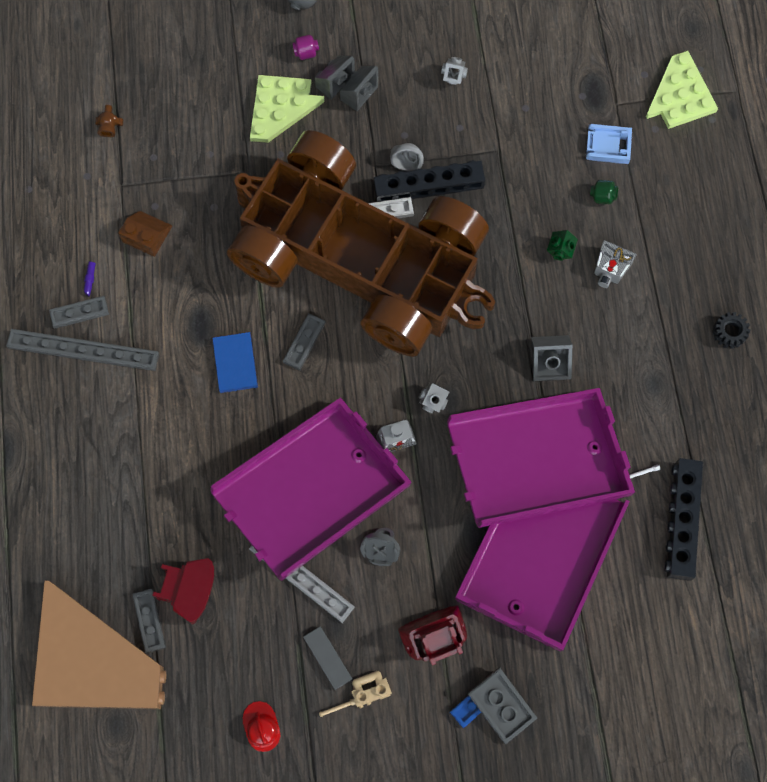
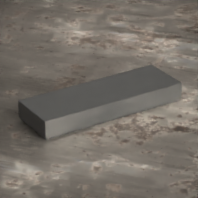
[49,296,109,329]
[283,313,326,371]
[132,589,166,654]
[303,626,353,690]

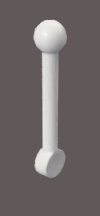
[630,465,661,478]

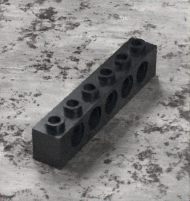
[374,160,485,202]
[664,458,703,581]

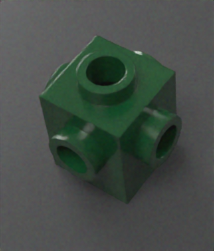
[547,230,578,261]

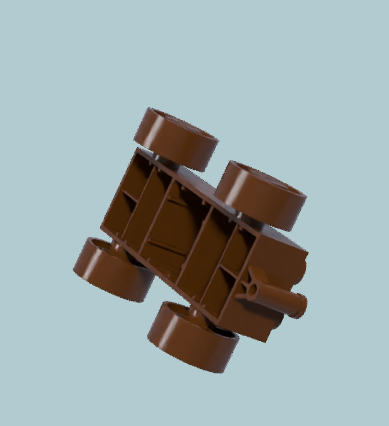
[227,130,495,357]

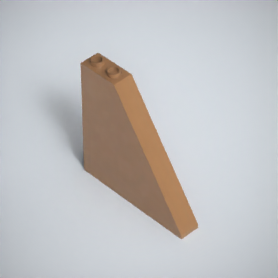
[32,581,166,709]

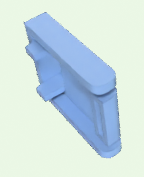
[586,124,632,164]

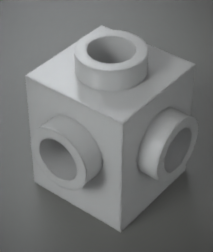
[441,57,468,85]
[419,382,449,414]

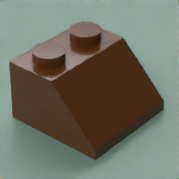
[118,211,172,257]

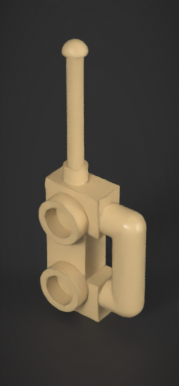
[319,671,392,717]

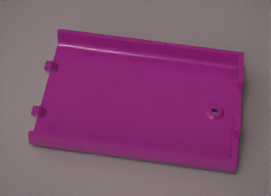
[447,388,635,528]
[211,397,412,581]
[455,499,630,652]

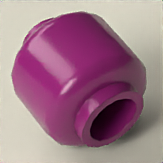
[293,35,319,60]

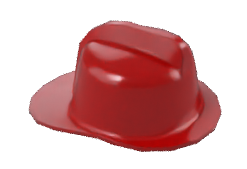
[243,701,281,752]

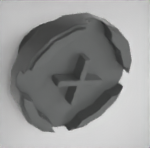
[360,528,401,566]

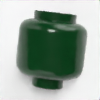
[590,180,618,205]

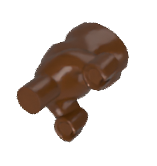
[95,105,123,137]

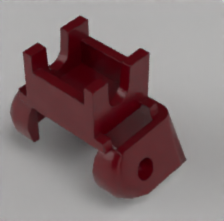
[152,558,215,625]
[398,605,467,666]

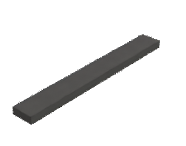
[6,329,159,371]

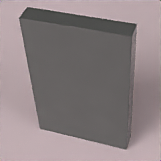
[467,668,537,744]

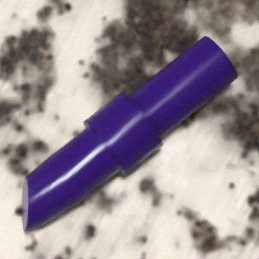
[84,262,96,297]

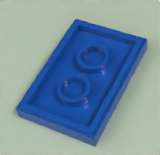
[213,332,258,393]

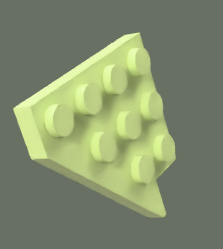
[646,51,718,129]
[250,75,325,143]

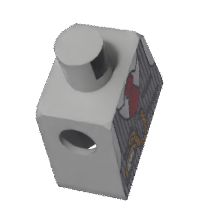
[594,240,637,288]
[376,420,417,452]

